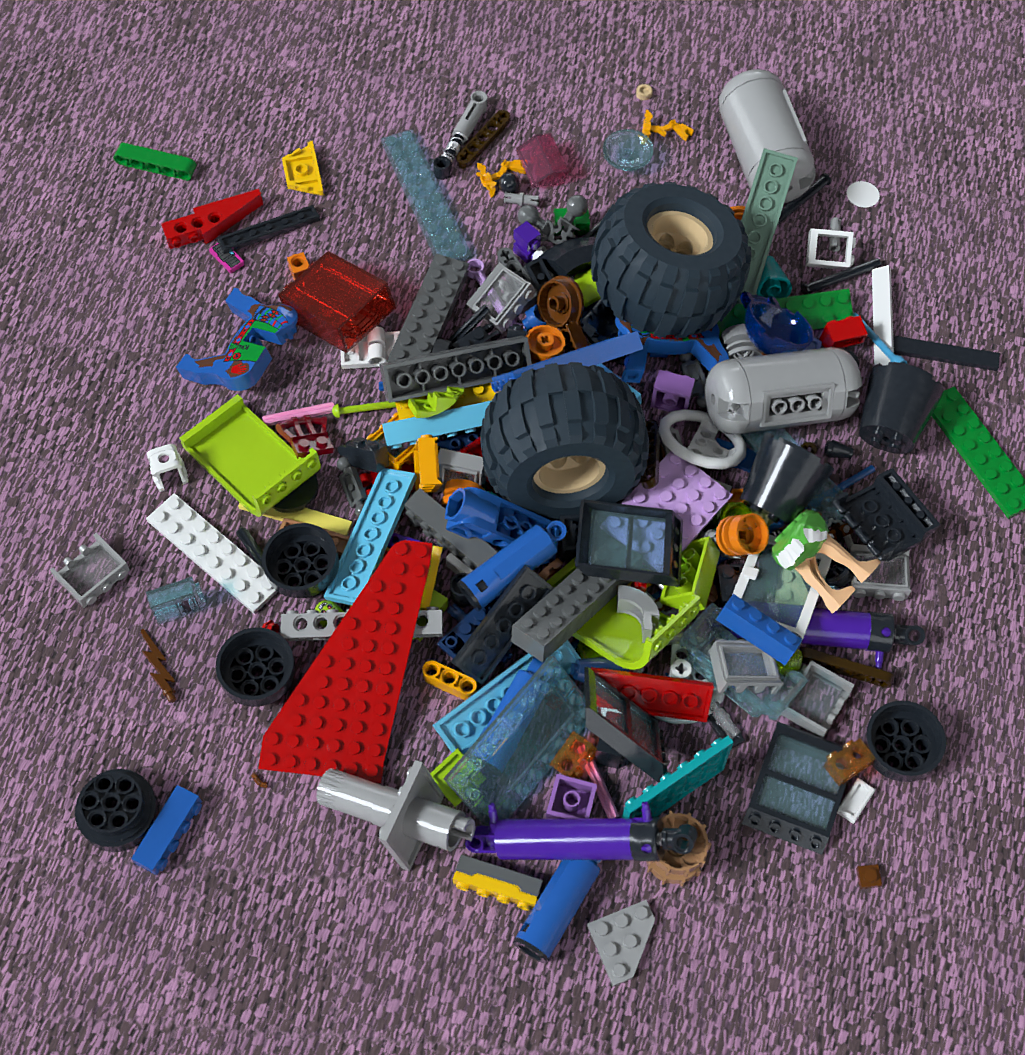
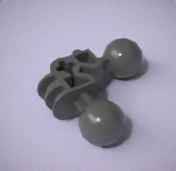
[517,195,588,244]

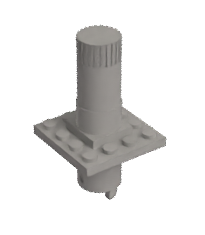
[316,760,475,871]

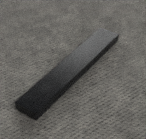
[217,205,320,254]
[893,335,1000,371]

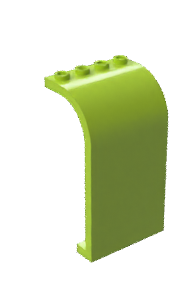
[179,394,321,517]
[547,557,701,670]

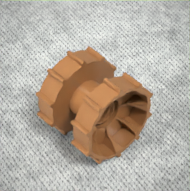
[646,811,712,886]

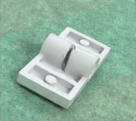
[340,326,400,369]

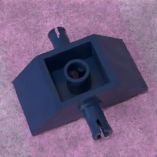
[437,596,513,664]

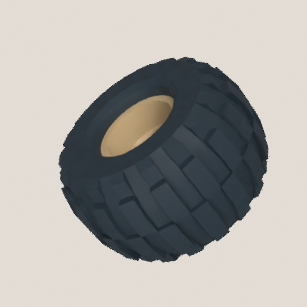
[591,182,751,338]
[480,362,649,521]

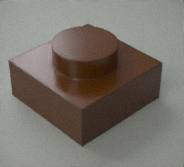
[856,864,882,889]

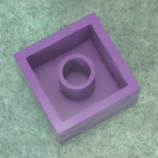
[650,370,695,412]
[546,774,597,818]

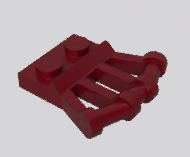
[276,415,334,459]

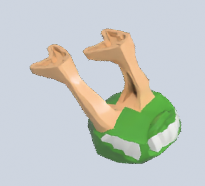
[771,509,881,614]

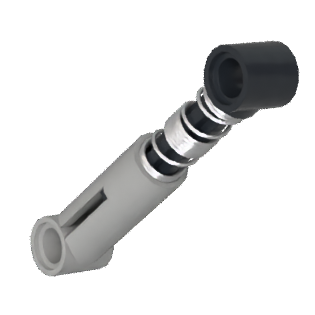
[433,91,487,180]

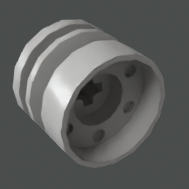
[721,324,763,359]

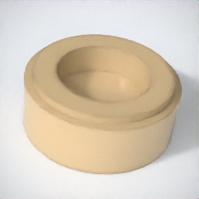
[636,84,653,100]

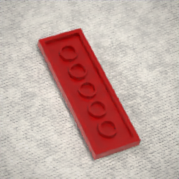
[591,667,714,722]

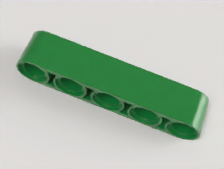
[113,143,197,181]

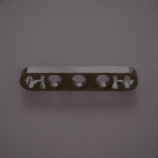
[456,110,510,169]
[640,420,660,489]
[796,647,894,688]

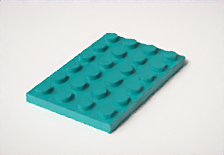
[622,736,733,818]

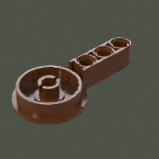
[537,276,589,353]

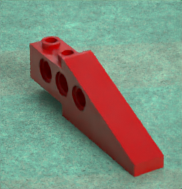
[161,189,263,249]

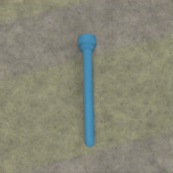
[853,312,907,364]

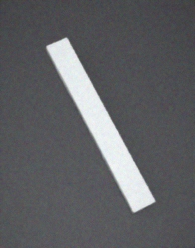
[872,265,894,366]

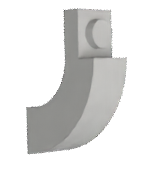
[616,585,660,643]

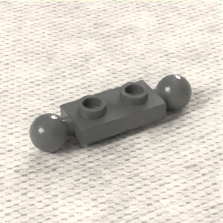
[679,353,706,408]
[337,457,367,517]

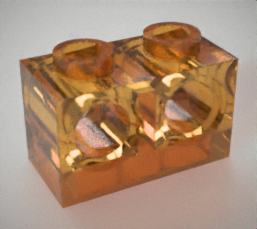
[549,731,597,779]
[824,738,876,786]

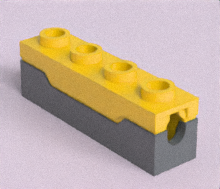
[453,854,543,911]

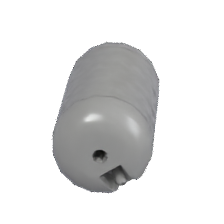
[719,69,816,203]
[705,347,862,435]

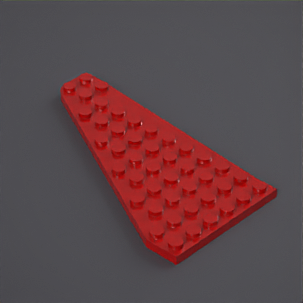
[258,540,433,783]

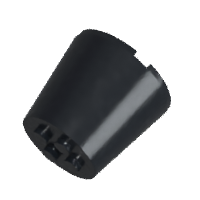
[859,362,944,454]
[740,433,834,525]

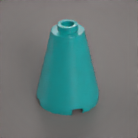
[756,256,792,301]

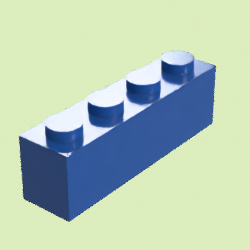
[716,594,803,665]
[131,785,202,875]

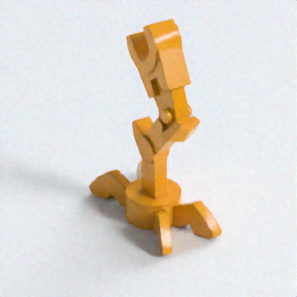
[641,110,694,146]
[476,159,528,198]

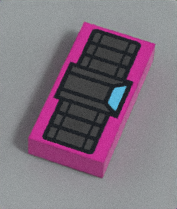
[209,243,245,274]

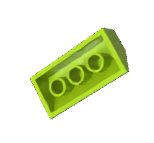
[660,536,720,610]

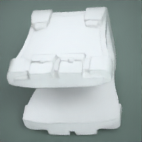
[147,444,188,492]

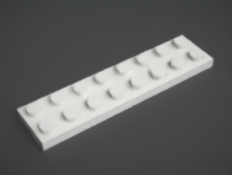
[146,493,277,614]

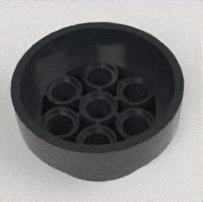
[262,523,339,598]
[215,628,296,707]
[863,701,946,782]
[75,769,159,852]

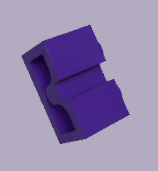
[513,221,541,264]

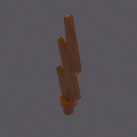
[141,629,176,703]

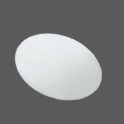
[847,181,880,207]

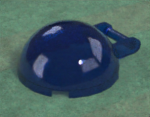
[740,291,814,355]

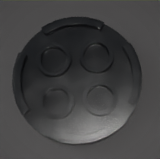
[272,474,319,513]

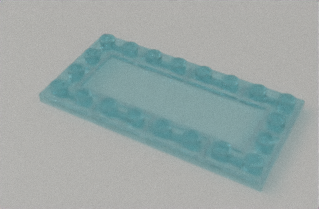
[443,656,586,826]

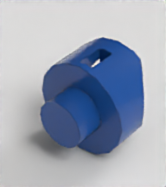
[522,304,547,330]

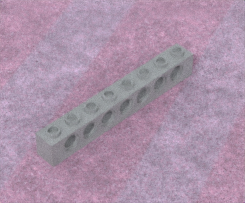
[281,607,443,641]

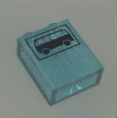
[146,577,206,625]

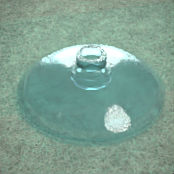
[603,129,653,171]

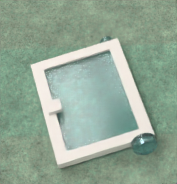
[733,535,832,649]

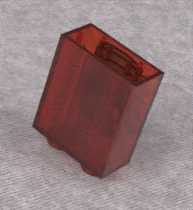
[278,251,396,353]

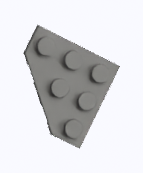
[587,900,655,987]

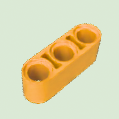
[422,660,477,700]

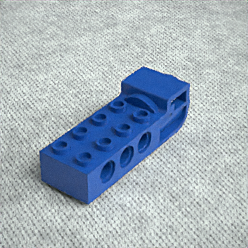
[445,487,559,565]

